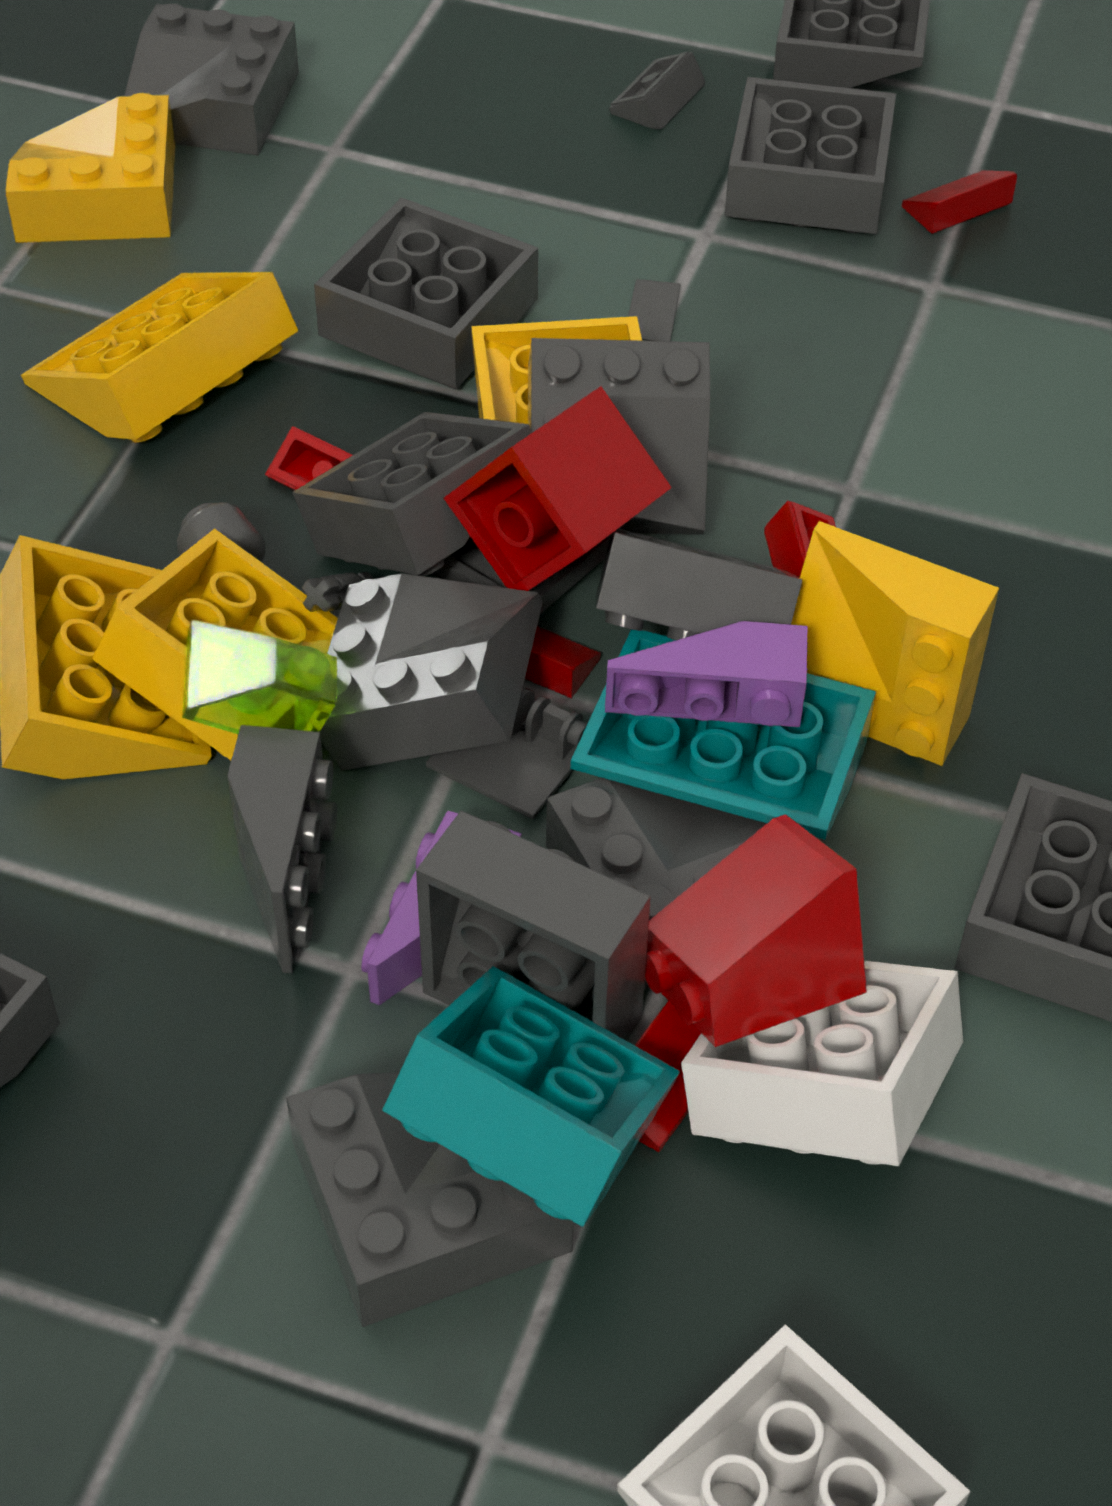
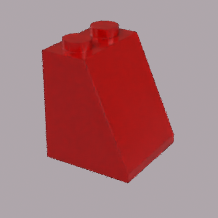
[444,386,672,591]
[645,814,867,1047]

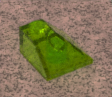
[182,620,337,734]

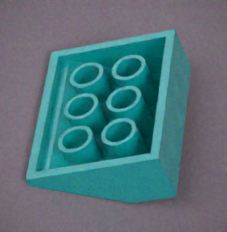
[570,629,876,840]

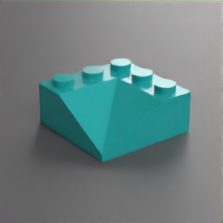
[382,966,681,1227]

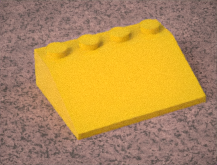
[21,272,299,443]
[0,535,212,780]

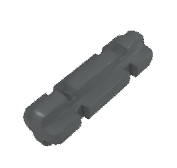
[302,572,374,612]

